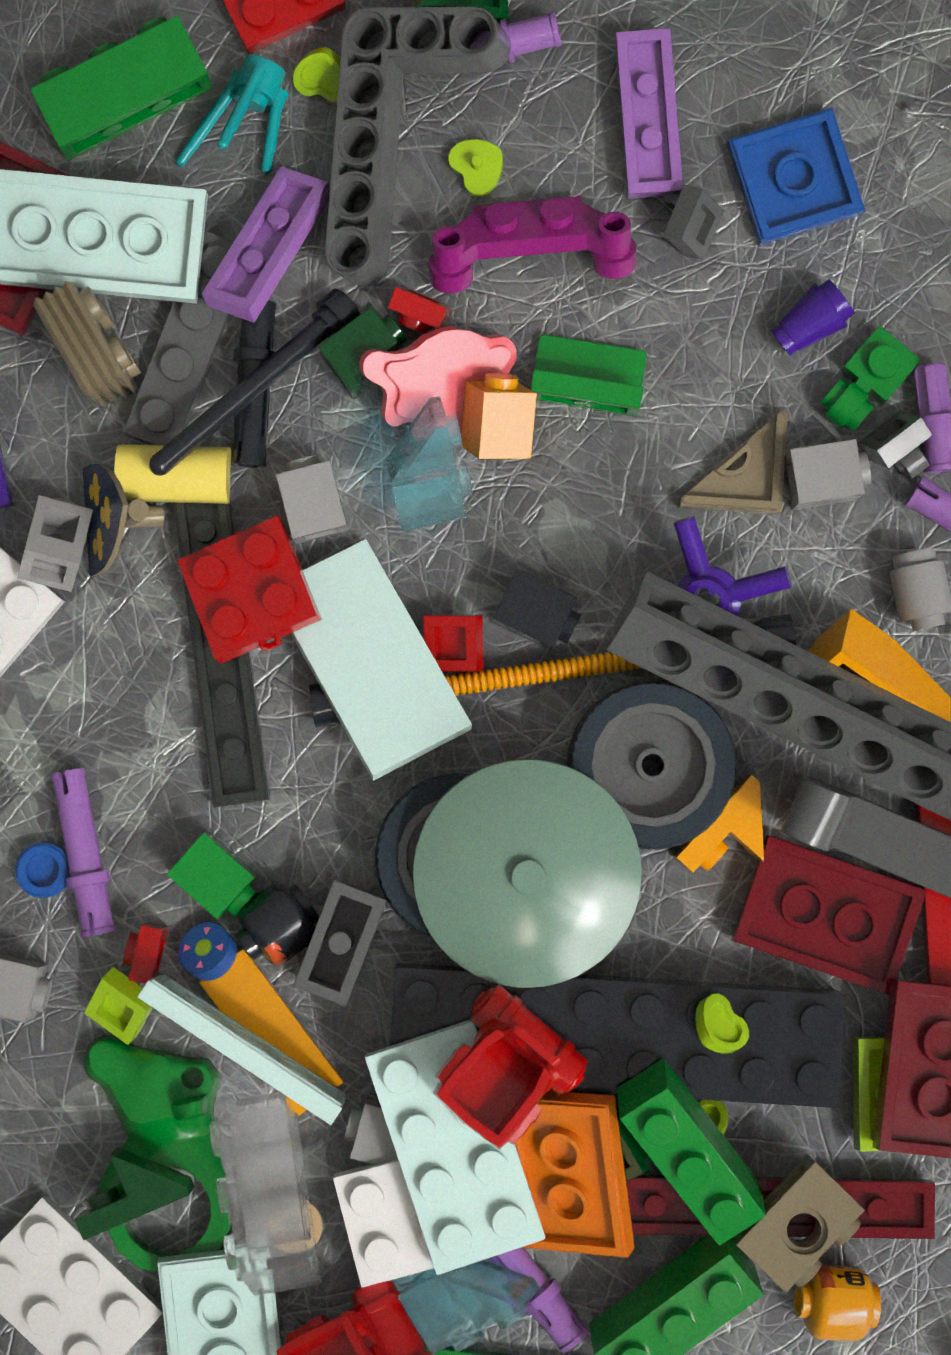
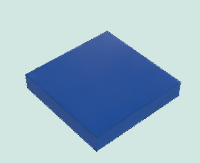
[727,108,865,246]

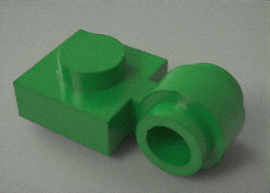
[819,325,921,431]

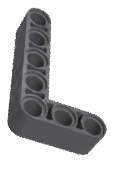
[325,7,511,287]
[780,777,951,898]

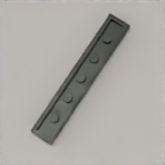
[173,501,270,807]

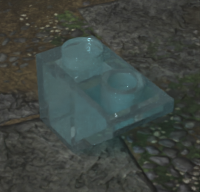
[386,396,473,532]
[398,1260,540,1355]

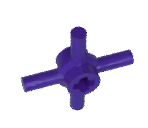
[673,516,792,616]

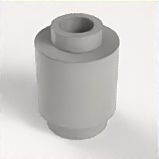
[889,548,951,631]

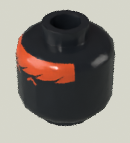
[234,883,319,966]

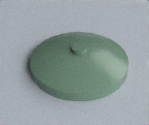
[413,758,642,988]

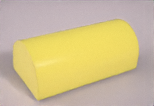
[114,444,231,504]

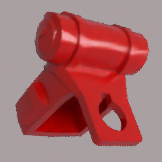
[432,984,589,1150]
[276,1280,432,1355]

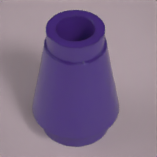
[770,279,855,356]

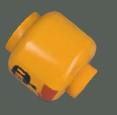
[794,1265,881,1342]

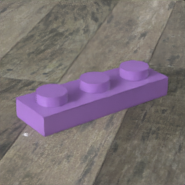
[615,28,683,199]
[202,167,330,323]

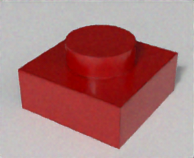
[387,286,452,334]
[423,614,484,672]
[123,922,169,984]

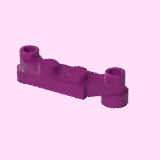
[429,196,636,293]

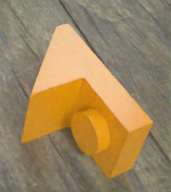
[672,775,764,873]

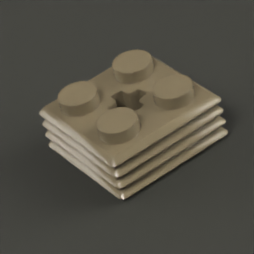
[33,281,141,409]

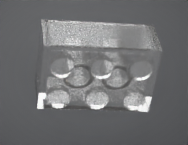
[210,1092,321,1296]

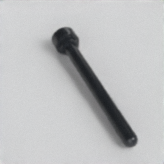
[149,288,361,476]

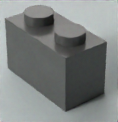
[293,878,387,1007]

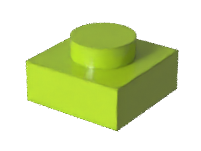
[84,967,153,1045]

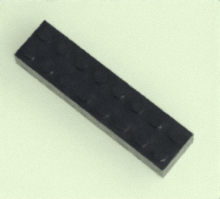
[390,963,846,1108]

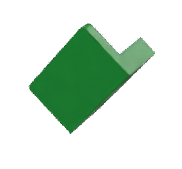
[531,334,647,417]

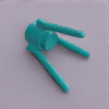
[176,54,289,174]

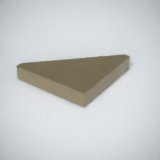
[679,412,788,515]

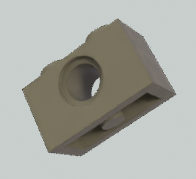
[732,1154,865,1293]

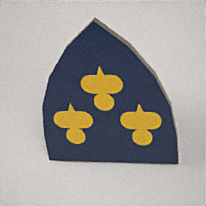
[83,464,164,577]

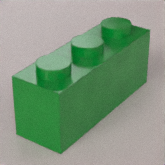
[30,15,213,161]
[617,1058,766,1246]
[589,1234,764,1355]

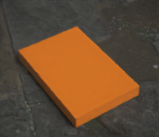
[515,1091,635,1258]

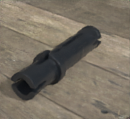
[231,300,277,468]

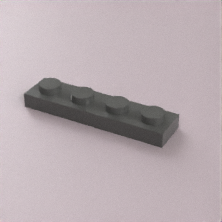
[123,231,234,445]

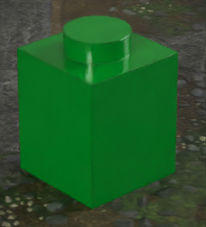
[166,832,258,919]

